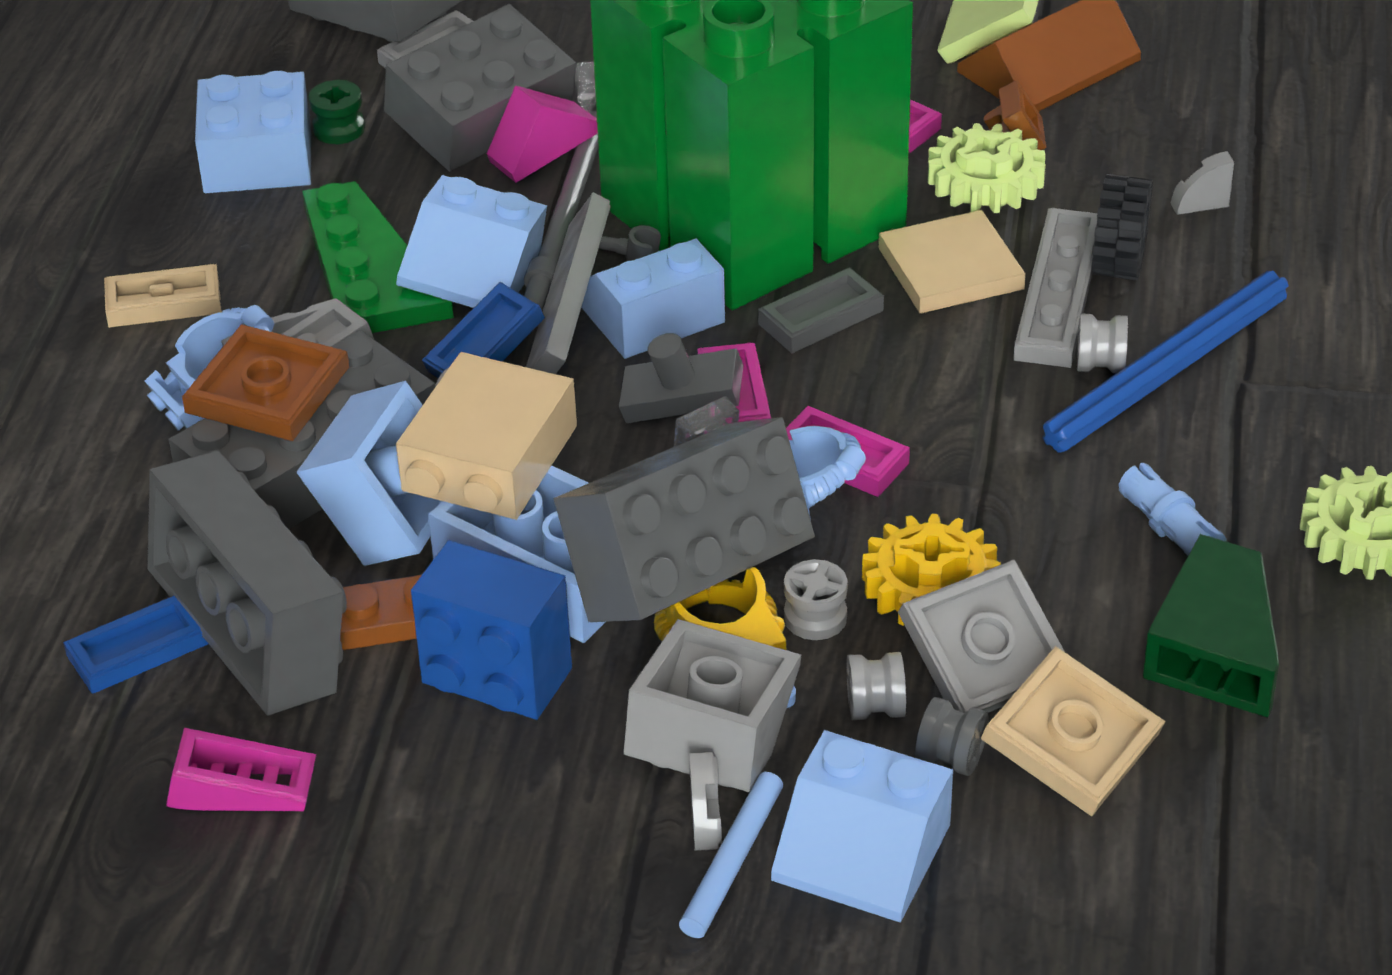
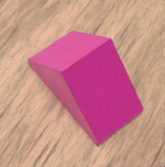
[487,85,598,183]

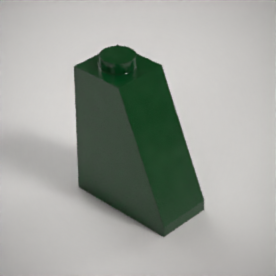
[1143,534,1279,718]

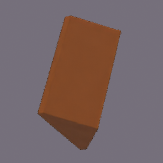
[957,0,1141,112]

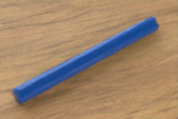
[1042,271,1289,452]

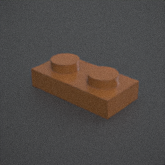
[340,575,422,650]

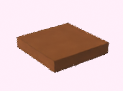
[182,324,349,441]

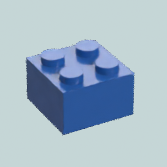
[411,540,572,720]

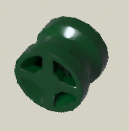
[309,80,365,144]

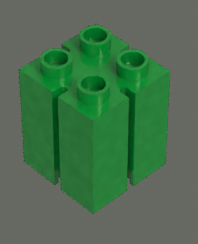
[590,0,913,311]

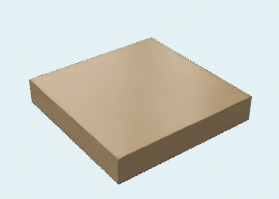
[879,210,1025,313]
[981,646,1166,816]

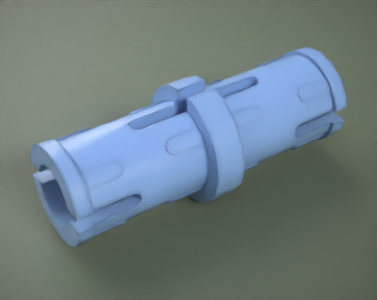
[1119,463,1227,556]

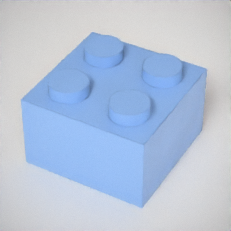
[195,71,311,193]
[296,381,442,566]

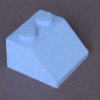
[396,175,547,308]
[581,239,725,359]
[771,730,953,923]

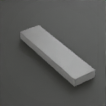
[526,192,611,374]
[1014,208,1098,368]

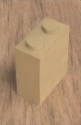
[396,352,577,520]

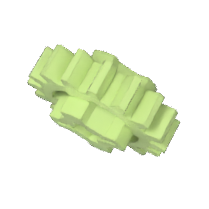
[928,123,1046,213]
[1300,466,1392,580]

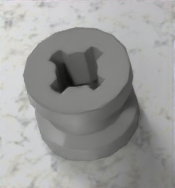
[1077,313,1128,374]
[784,559,848,640]
[846,652,906,720]

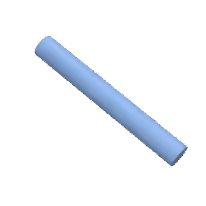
[679,772,783,938]

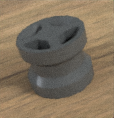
[915,697,989,776]

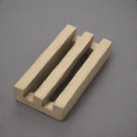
[104,264,222,327]

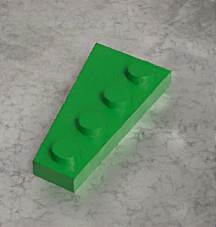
[302,181,454,333]

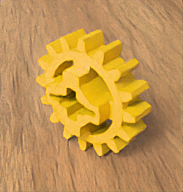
[862,514,1001,626]

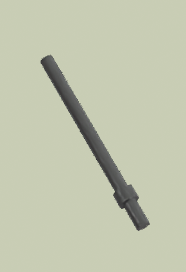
[524,111,598,312]

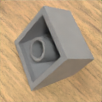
[624,619,801,792]

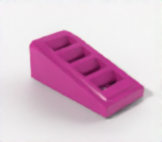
[166,728,316,811]

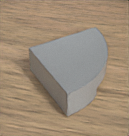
[1171,151,1234,215]
[689,752,722,851]

